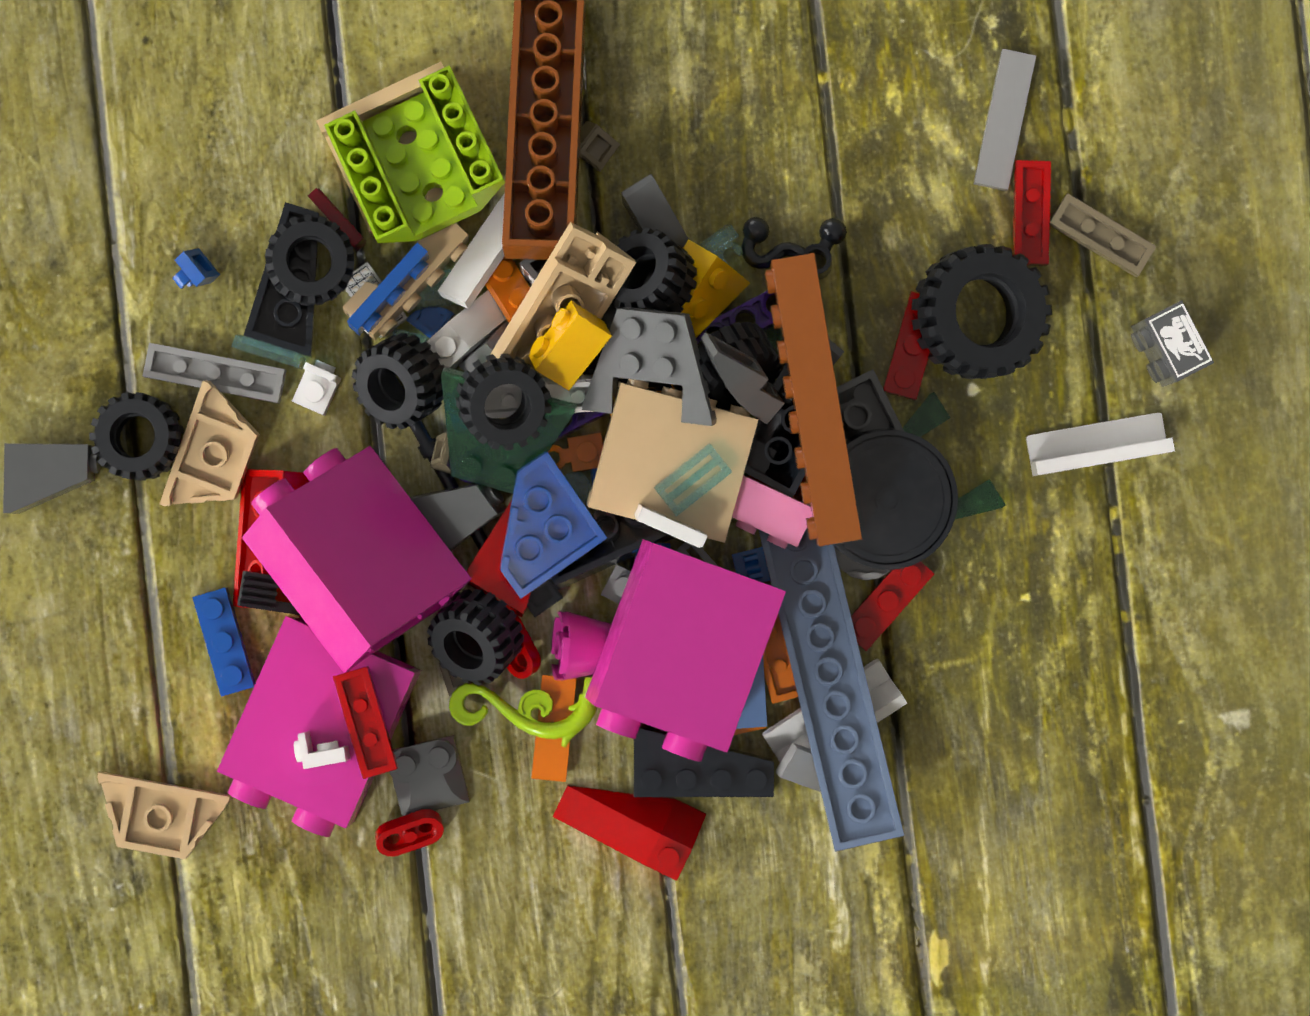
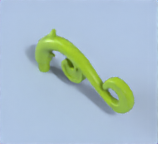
[449,677,597,747]

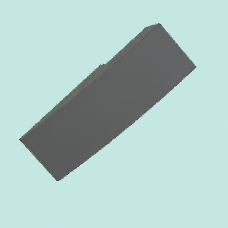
[701,332,785,424]

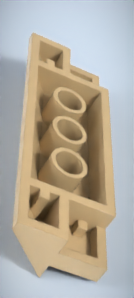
[486,222,636,419]

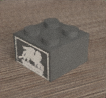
[1131,300,1214,387]

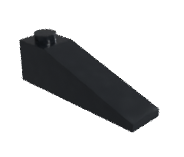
[744,363,805,498]

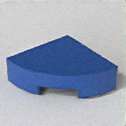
[406,307,455,338]

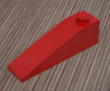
[552,785,707,881]

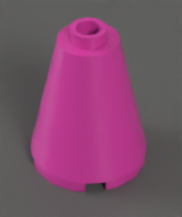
[551,611,611,681]

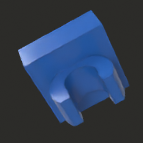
[172,248,220,289]
[732,547,770,582]

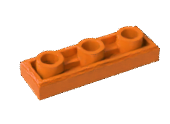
[531,674,577,782]

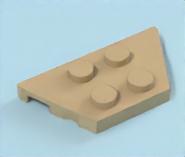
[159,380,260,506]
[97,771,232,859]

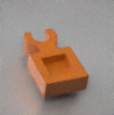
[544,432,603,473]

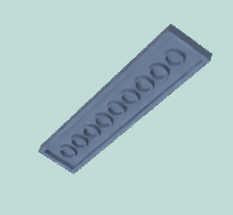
[758,500,904,852]

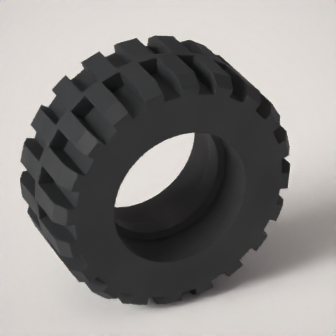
[911,244,1052,379]

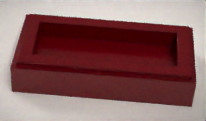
[308,188,366,251]

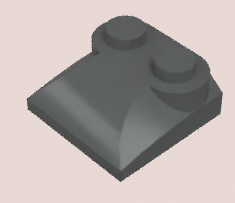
[837,369,904,440]
[389,735,470,816]

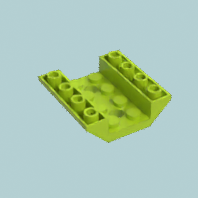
[324,65,505,243]

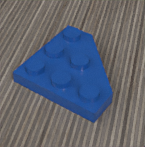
[500,451,607,599]

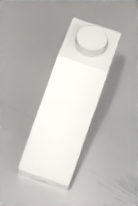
[427,290,507,375]

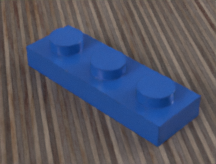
[347,242,429,336]
[192,587,256,697]

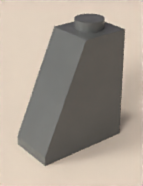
[621,174,689,248]
[3,443,101,514]
[410,481,506,551]

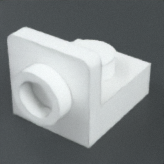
[292,360,341,416]
[294,731,351,769]

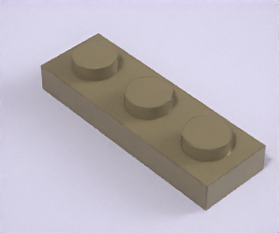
[1050,193,1156,277]

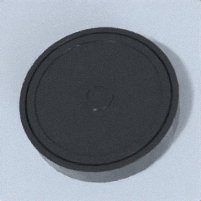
[832,429,958,570]

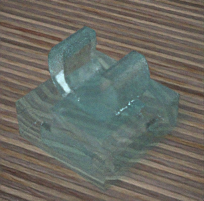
[699,224,743,264]

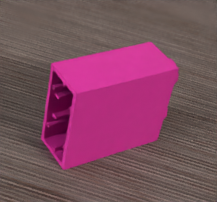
[242,446,471,673]
[585,539,786,762]
[217,615,422,837]

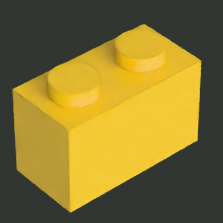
[529,300,612,391]

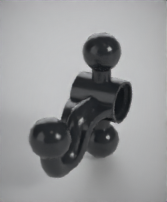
[741,217,847,280]

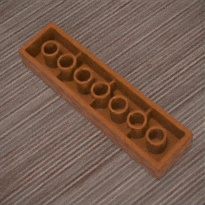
[502,0,586,260]
[765,253,862,546]

